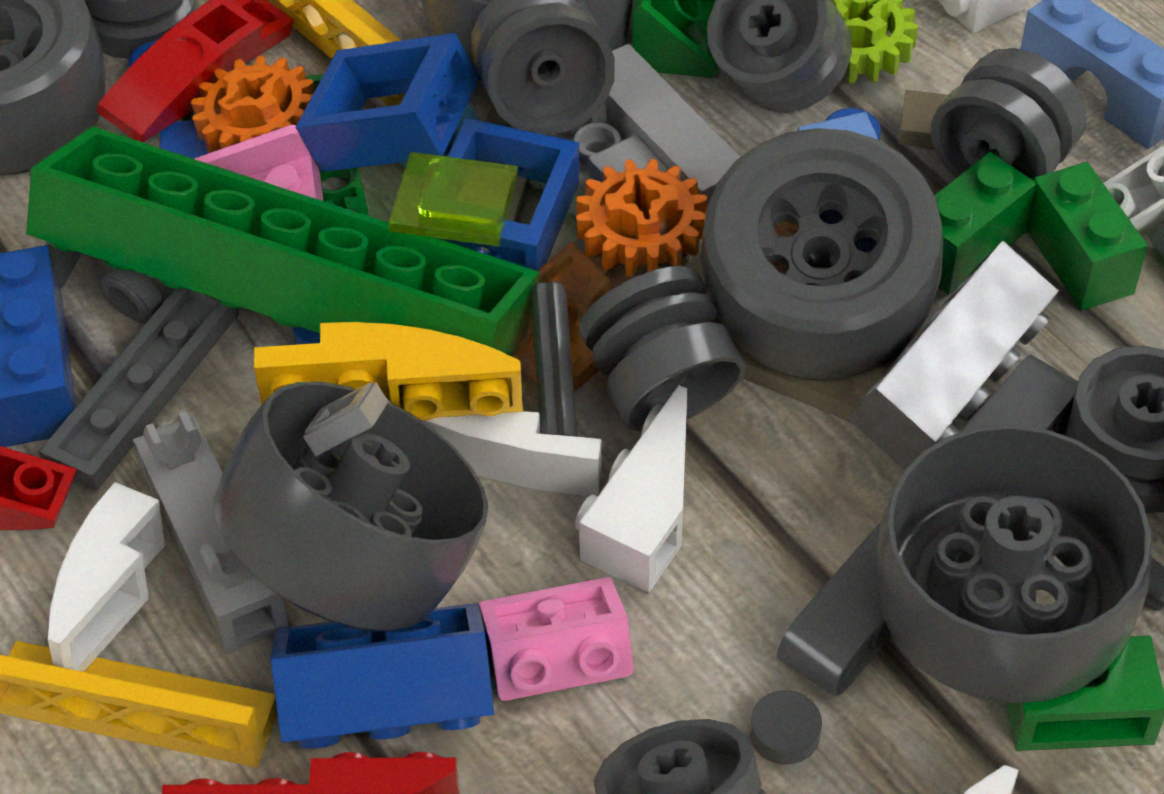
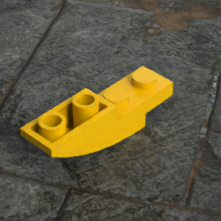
[254,322,523,421]

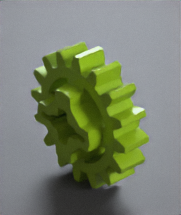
[831,0,918,83]

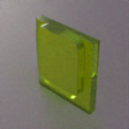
[389,152,518,246]

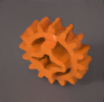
[191,55,315,153]
[576,159,707,277]

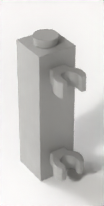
[565,43,741,206]
[133,410,289,654]

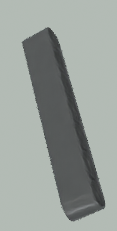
[777,355,1078,697]

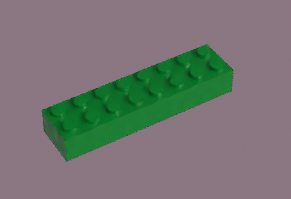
[26,126,539,356]

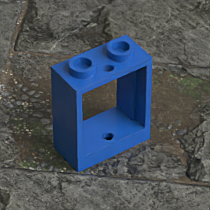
[295,33,480,172]
[419,118,579,283]

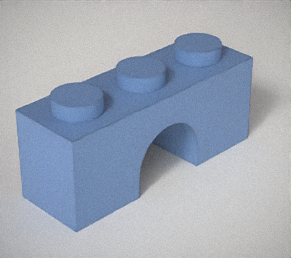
[1020,0,1164,150]

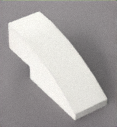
[48,482,165,672]

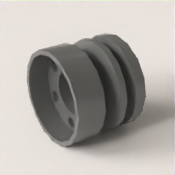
[579,266,746,431]

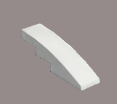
[388,400,602,497]

